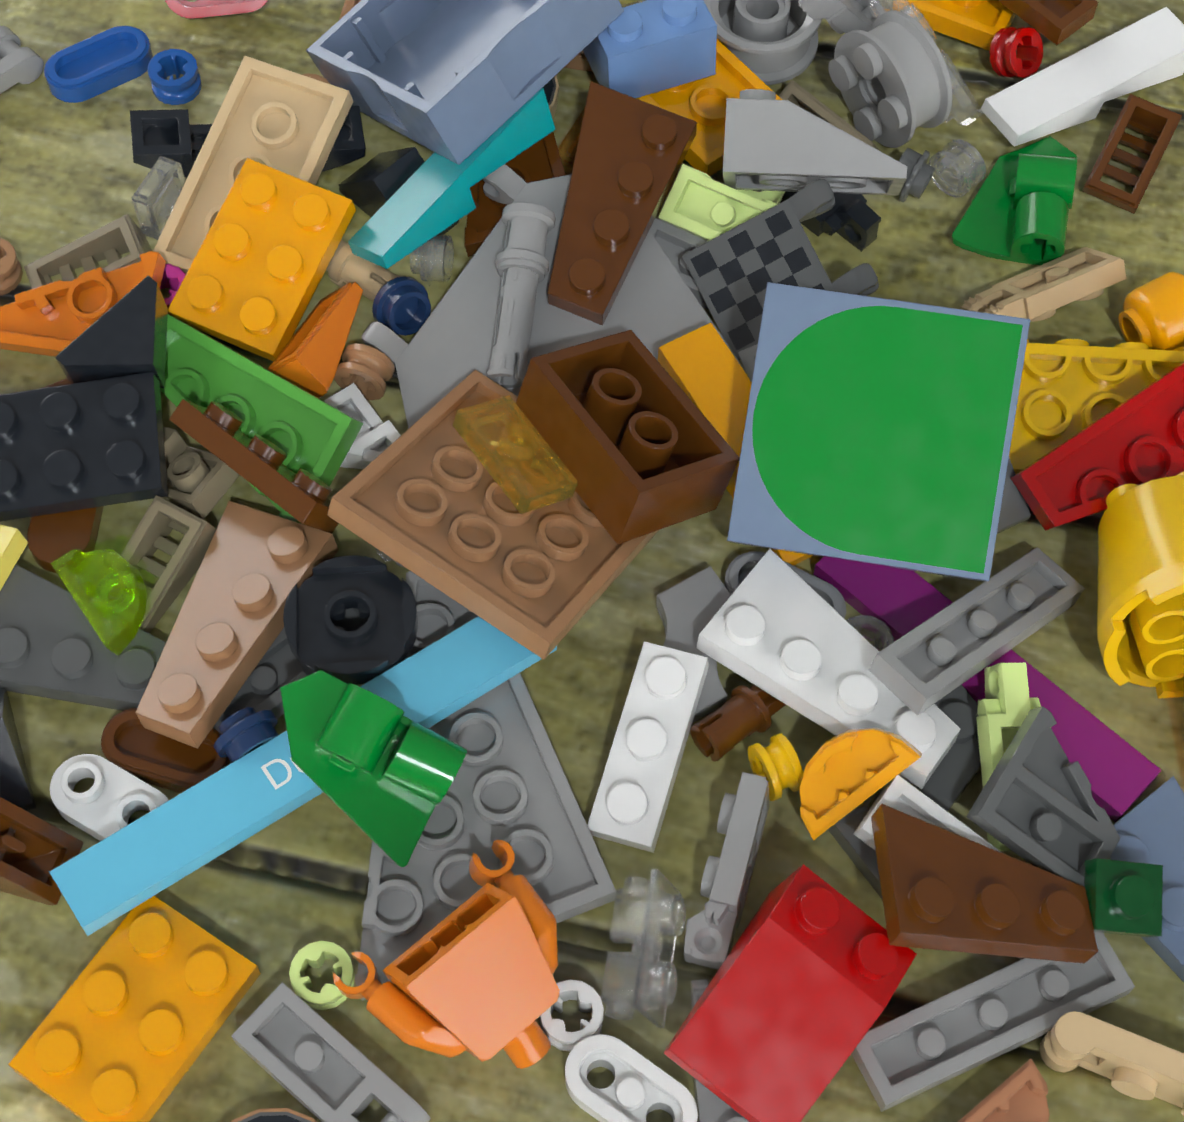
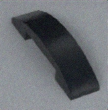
[130,106,366,178]

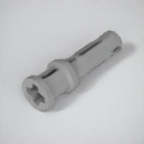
[487,202,556,388]

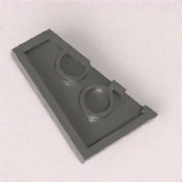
[0,565,166,711]

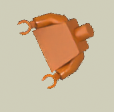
[333,840,560,1069]

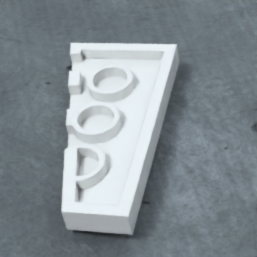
[696,549,960,789]

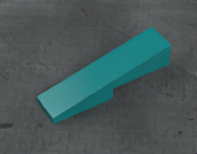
[348,88,556,269]

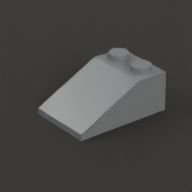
[723,89,907,196]

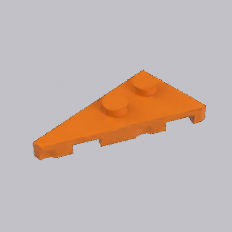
[0,251,166,357]

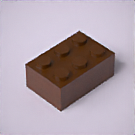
[513,330,740,545]

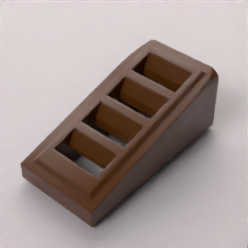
[1082,94,1182,214]

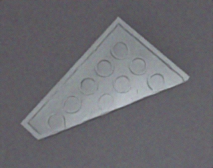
[355,571,616,1001]

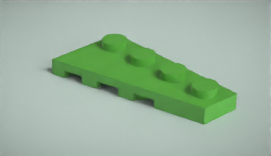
[160,314,363,526]

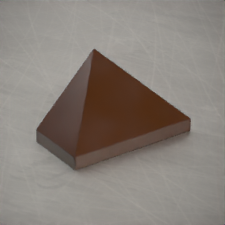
[0,797,84,905]

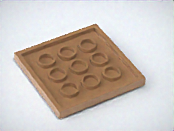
[327,370,659,660]

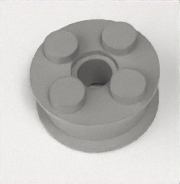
[704,0,822,85]
[828,10,953,148]

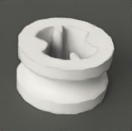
[540,979,604,1052]

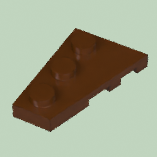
[871,804,1098,964]

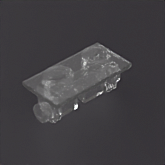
[600,869,686,1028]

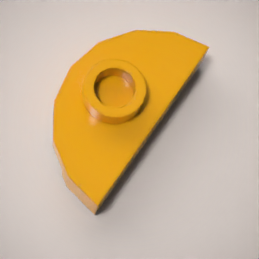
[799,728,922,841]

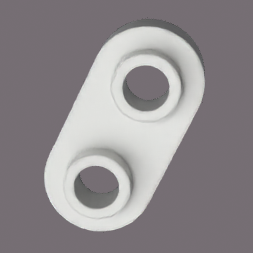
[50,754,169,841]
[565,1034,698,1122]

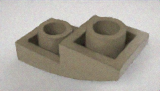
[160,426,240,520]

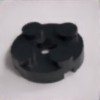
[283,555,418,685]

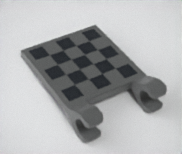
[682,179,879,360]

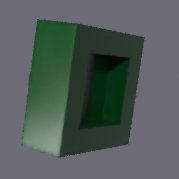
[1084,858,1163,937]

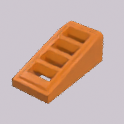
[268,282,363,398]

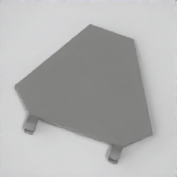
[362,164,746,429]

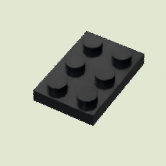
[0,372,168,522]

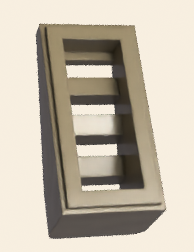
[24,214,152,289]
[92,495,216,633]

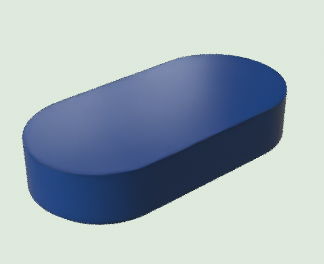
[44,26,153,103]

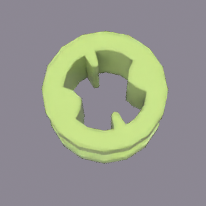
[289,941,355,1010]

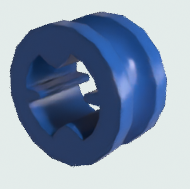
[147,49,202,105]

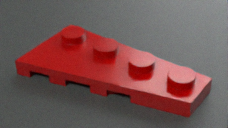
[1011,362,1184,531]

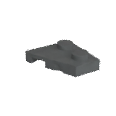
[966,706,1121,886]

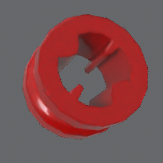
[989,27,1043,78]

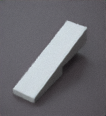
[981,7,1184,147]

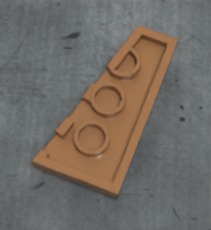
[135,501,339,749]

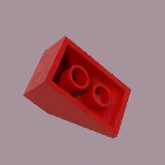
[663,864,917,1122]

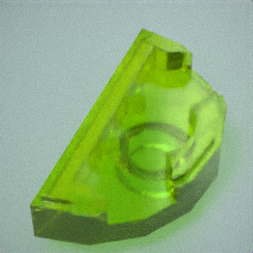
[51,548,147,656]

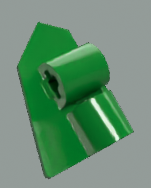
[952,136,1078,265]
[280,670,467,867]

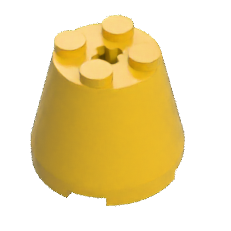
[1097,471,1184,699]

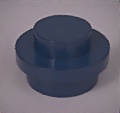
[372,276,431,336]
[214,707,279,763]

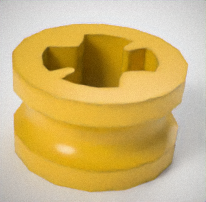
[747,733,804,801]

